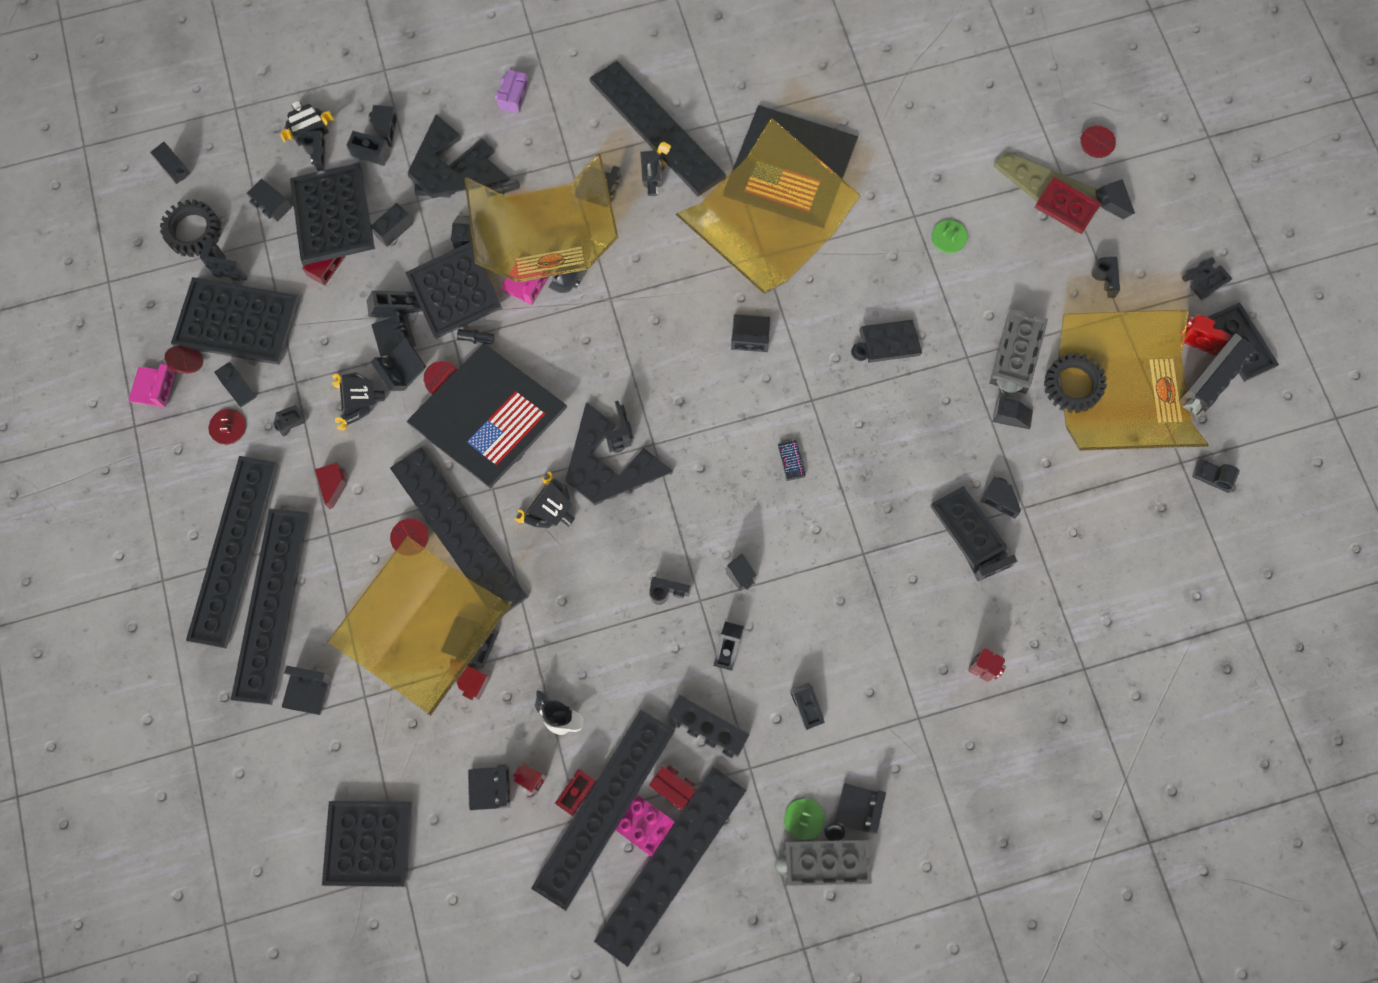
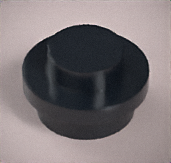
[851,343,867,361]
[824,821,845,841]

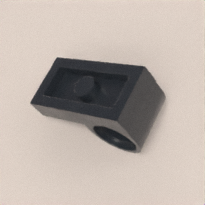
[300,131,326,171]
[1091,257,1120,298]
[1192,459,1240,493]
[649,577,691,605]
[790,683,825,730]

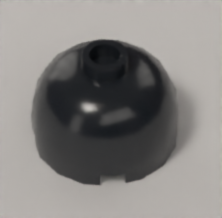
[548,257,582,293]

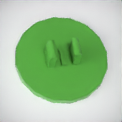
[932,220,968,253]
[784,799,825,841]

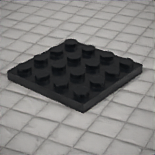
[405,242,502,339]
[322,801,412,887]

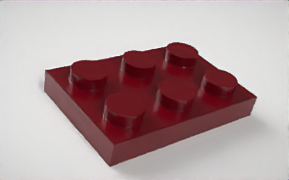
[1034,177,1102,235]

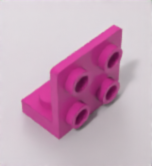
[501,261,550,305]
[129,364,176,408]
[616,796,675,857]

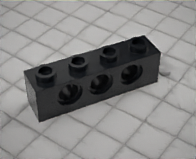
[667,695,750,758]

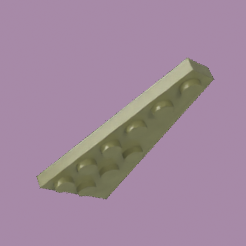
[993,151,1101,233]

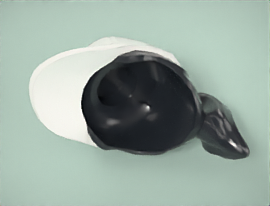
[535,690,584,735]

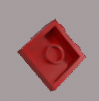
[1179,314,1231,356]

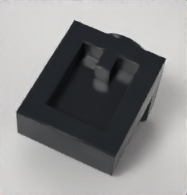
[273,405,306,437]

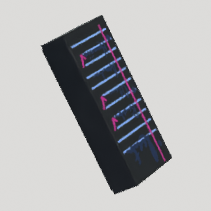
[778,440,806,481]

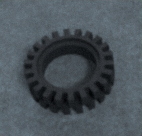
[160,199,221,257]
[1044,353,1107,413]

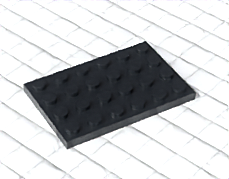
[290,163,375,265]
[171,277,299,365]

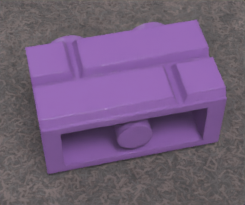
[495,69,529,113]

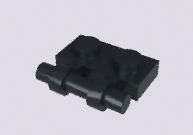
[1182,257,1232,301]

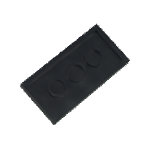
[1208,302,1279,382]
[930,486,1008,568]

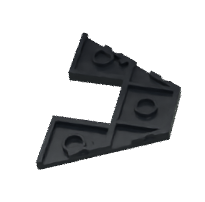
[408,114,510,199]
[565,402,673,506]

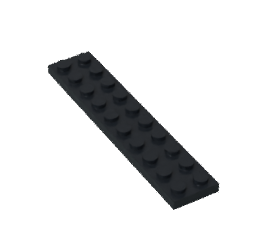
[589,61,726,197]
[390,447,528,620]
[186,456,278,649]
[231,508,309,705]
[531,710,675,911]
[594,767,747,967]

